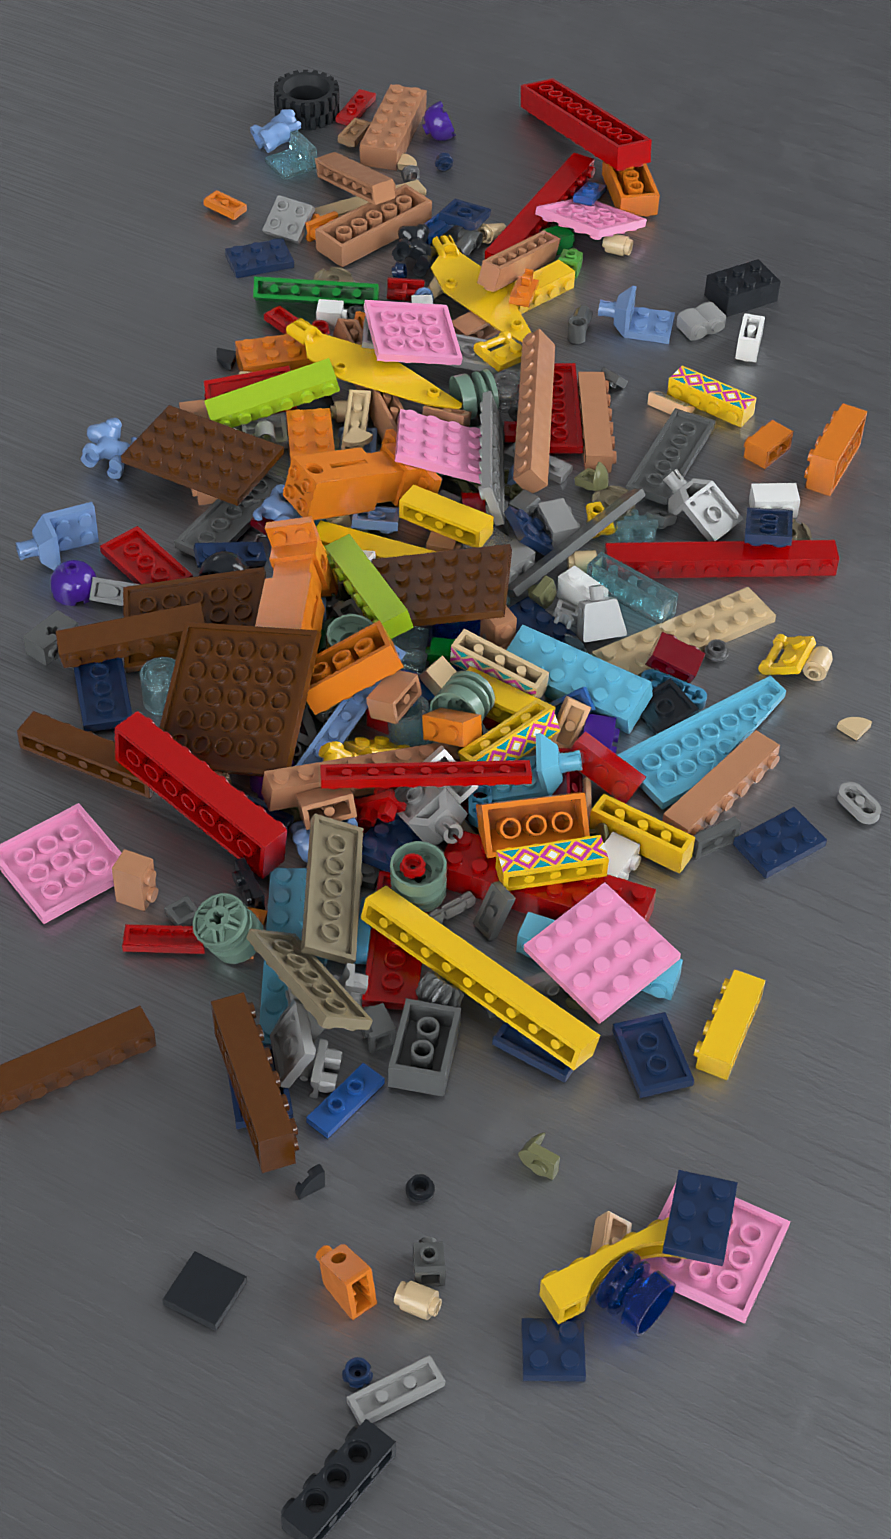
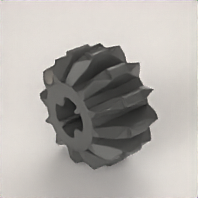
[415,972,464,1008]

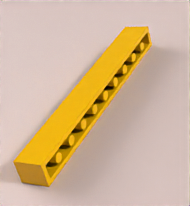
[360,886,600,1070]

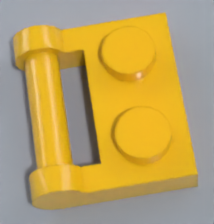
[473,331,522,372]
[758,634,816,675]
[344,736,410,755]

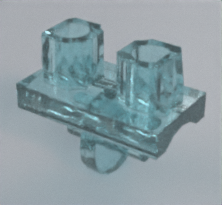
[614,509,658,543]

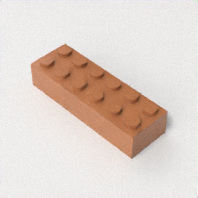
[360,84,427,171]
[315,184,432,267]

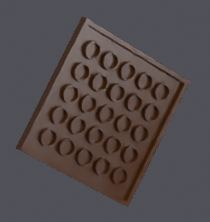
[159,622,321,777]

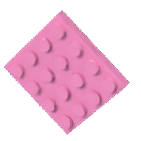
[535,199,647,240]
[364,300,463,365]
[395,409,482,484]
[0,803,121,924]
[524,882,681,1024]
[632,1183,791,1324]

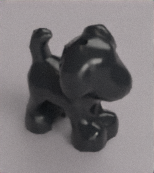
[392,224,439,277]

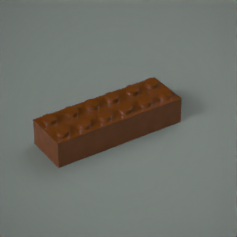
[211,992,299,1173]

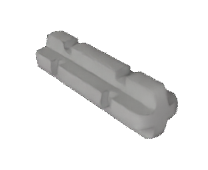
[428,891,476,924]

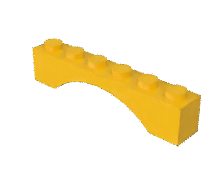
[539,1217,686,1324]

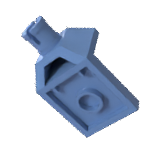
[598,286,675,344]
[15,502,99,570]

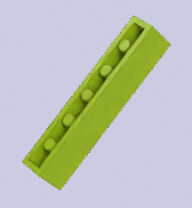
[204,358,340,428]
[324,534,414,639]

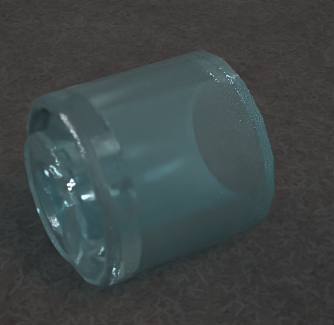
[140,657,176,716]
[387,696,434,747]

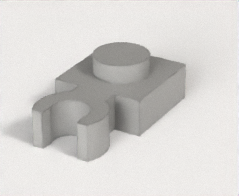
[553,599,578,629]

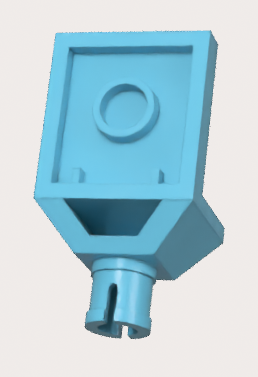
[492,733,582,802]

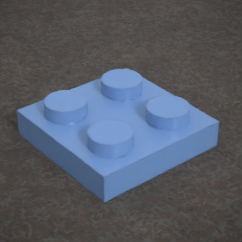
[352,506,400,534]

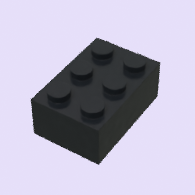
[704,259,781,317]

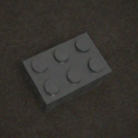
[388,998,461,1097]

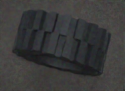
[274,70,340,130]

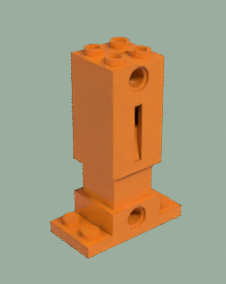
[283,429,442,520]
[255,516,338,633]

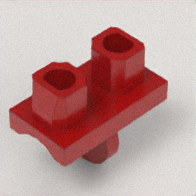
[387,277,425,301]
[355,787,407,828]

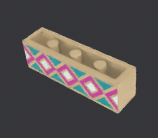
[450,629,549,699]

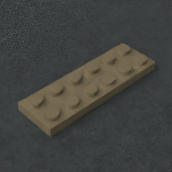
[301,814,363,964]
[246,929,373,1031]

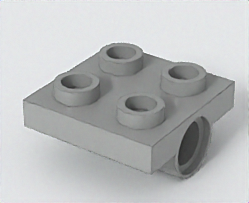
[263,195,315,245]
[241,413,289,448]

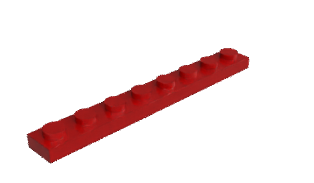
[320,760,532,789]

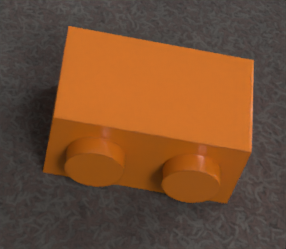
[744,420,794,469]
[422,707,482,747]

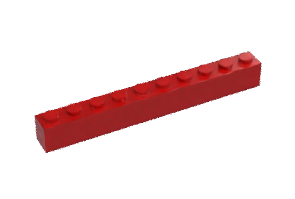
[485,152,596,259]
[604,540,839,579]

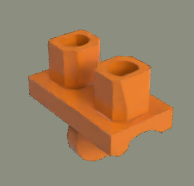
[305,211,338,242]

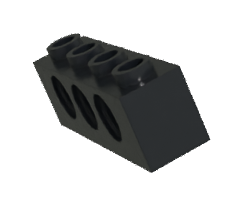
[281,1419,396,1539]

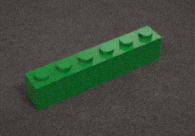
[253,276,380,307]

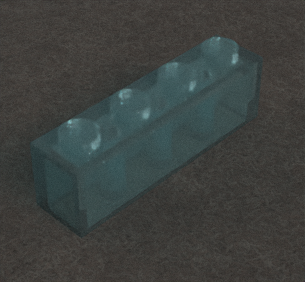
[587,552,678,624]

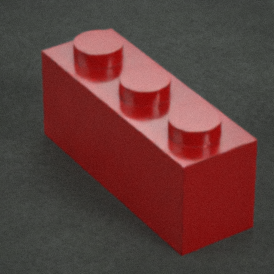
[569,731,646,804]

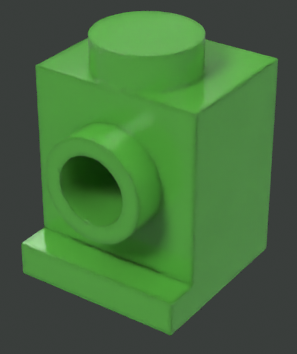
[558,248,583,279]

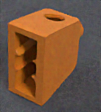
[316,1244,377,1320]

